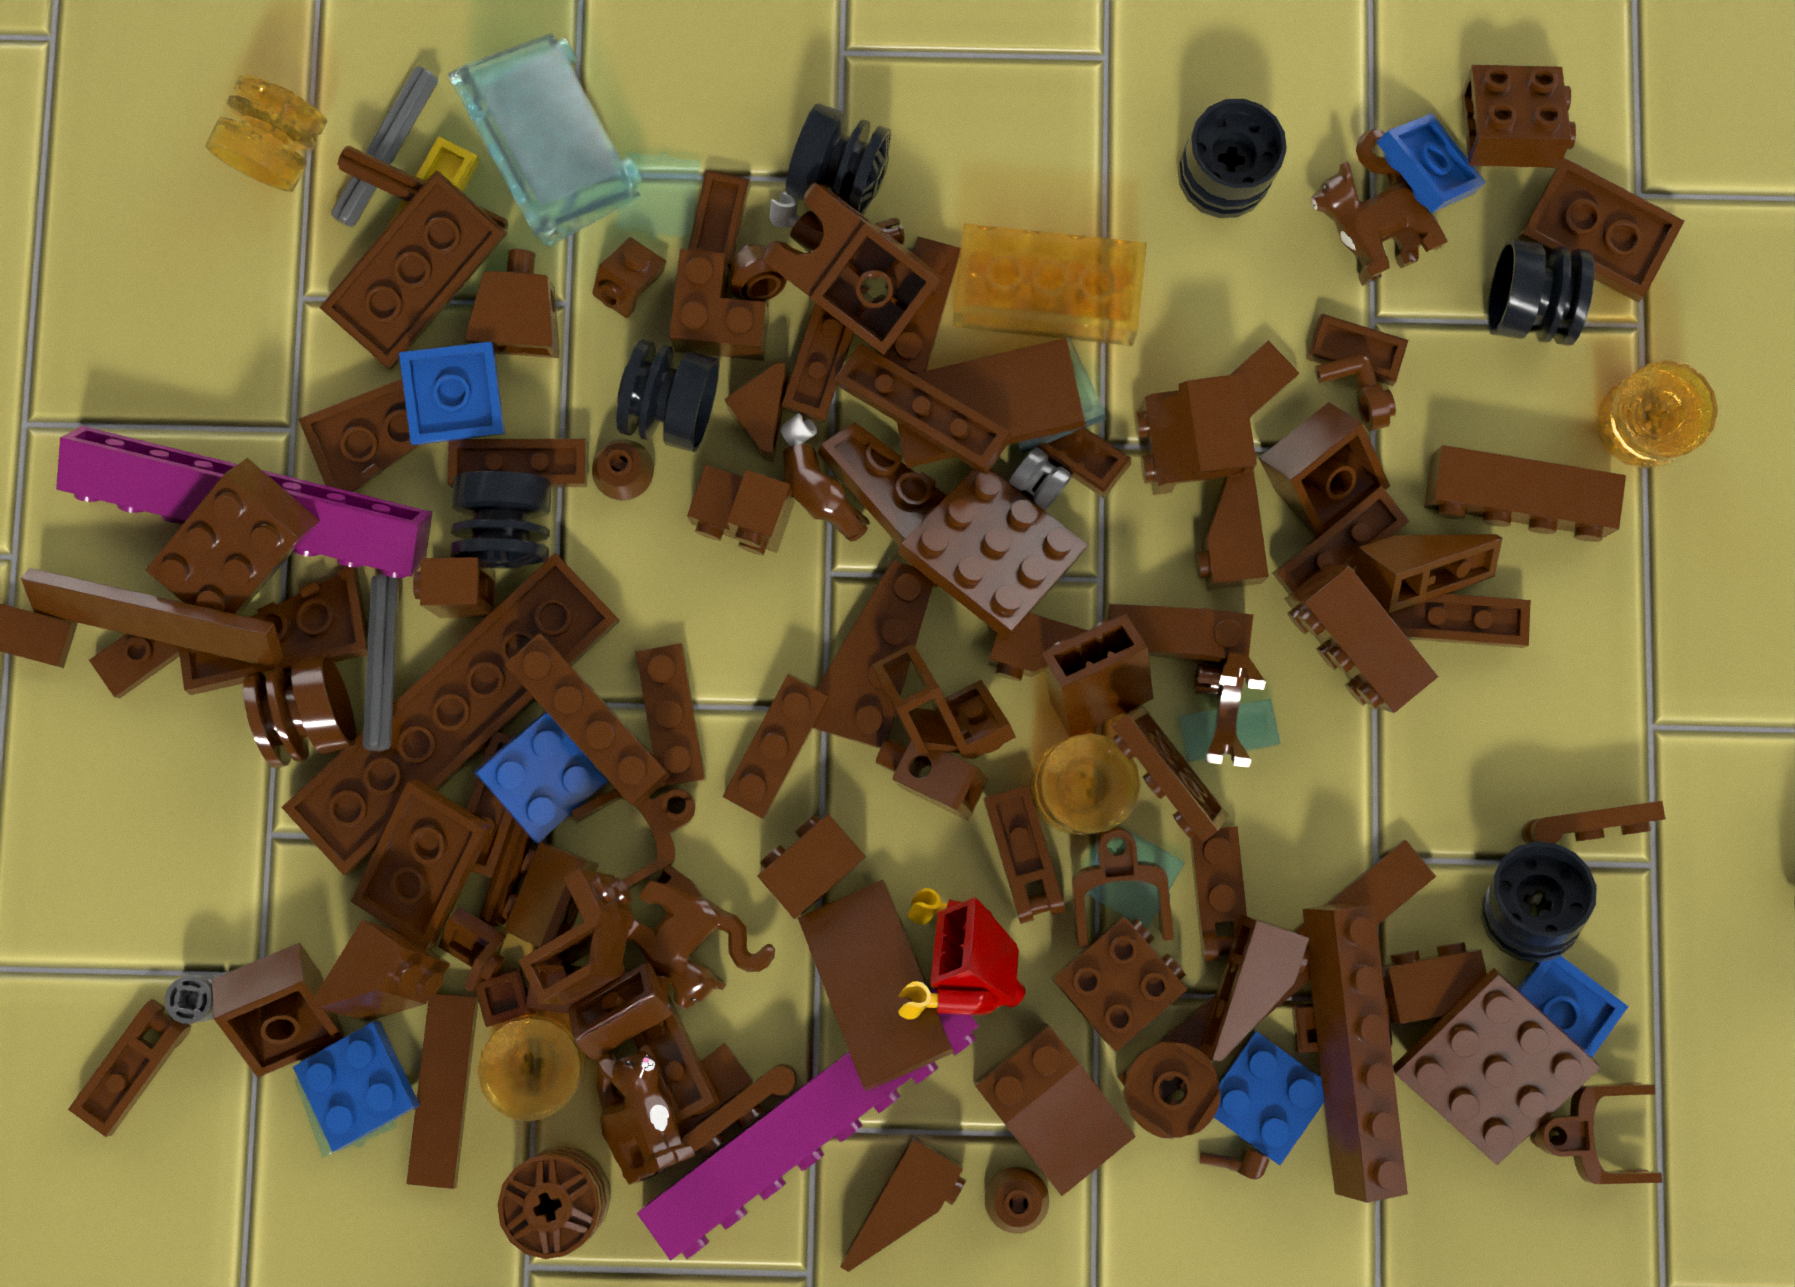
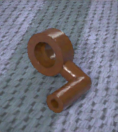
[1315,354,1396,432]

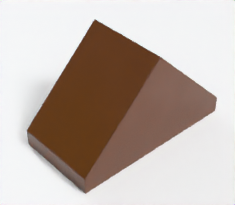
[724,362,789,462]

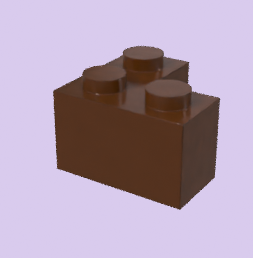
[669,249,769,361]
[687,464,795,555]

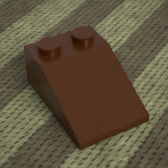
[974,1023,1136,1196]

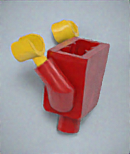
[898,888,1026,1019]

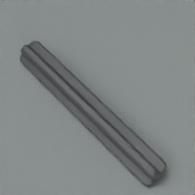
[331,66,438,227]
[363,573,399,752]

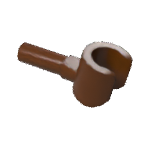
[1199,1148,1269,1180]

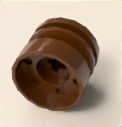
[243,652,356,769]
[497,1146,611,1259]

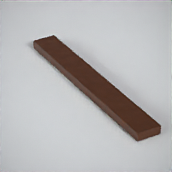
[1116,840,1436,1101]

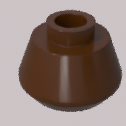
[730,244,788,302]
[592,439,654,501]
[985,1167,1049,1233]

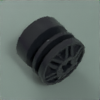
[1178,98,1287,218]
[785,103,892,215]
[1487,239,1594,346]
[616,339,720,452]
[450,471,551,569]
[1481,841,1597,963]

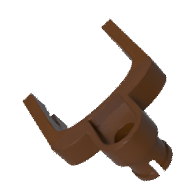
[1194,652,1266,767]
[571,788,695,890]
[1072,825,1174,948]
[1530,1082,1662,1184]

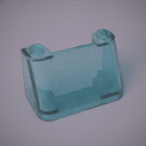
[448,33,643,247]

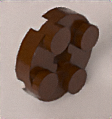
[1123,1041,1220,1139]

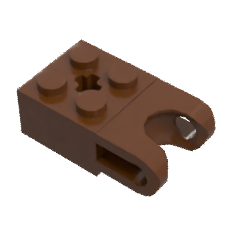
[761,183,943,355]

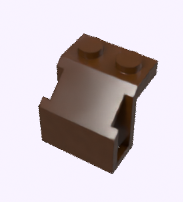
[1134,373,1257,495]
[872,644,1016,759]
[518,869,634,1005]

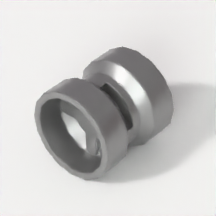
[1009,447,1073,510]
[165,975,215,1023]

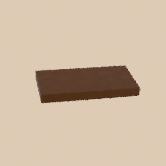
[319,170,508,369]
[897,338,1086,468]
[798,879,955,1091]

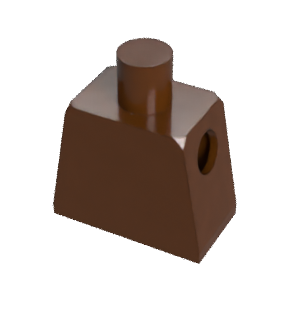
[465,249,560,358]
[876,738,989,822]

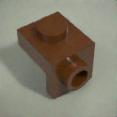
[592,236,667,318]
[438,907,506,992]

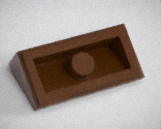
[568,962,672,1059]

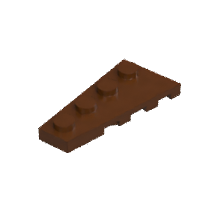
[299,379,420,492]
[817,422,947,587]
[813,560,934,749]
[178,566,368,695]

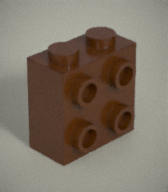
[1461,65,1576,168]
[1041,614,1154,737]
[1051,916,1188,1052]

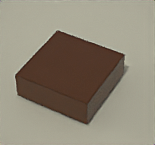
[475,967,534,1027]

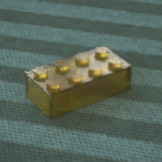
[953,223,1147,346]

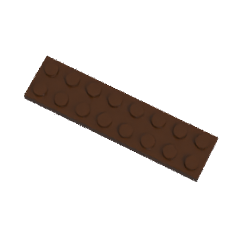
[281,553,620,876]

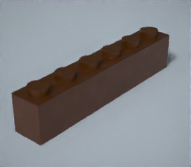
[1302,903,1408,1203]

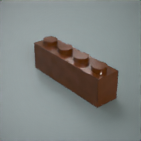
[1424,445,1626,542]
[504,633,671,807]

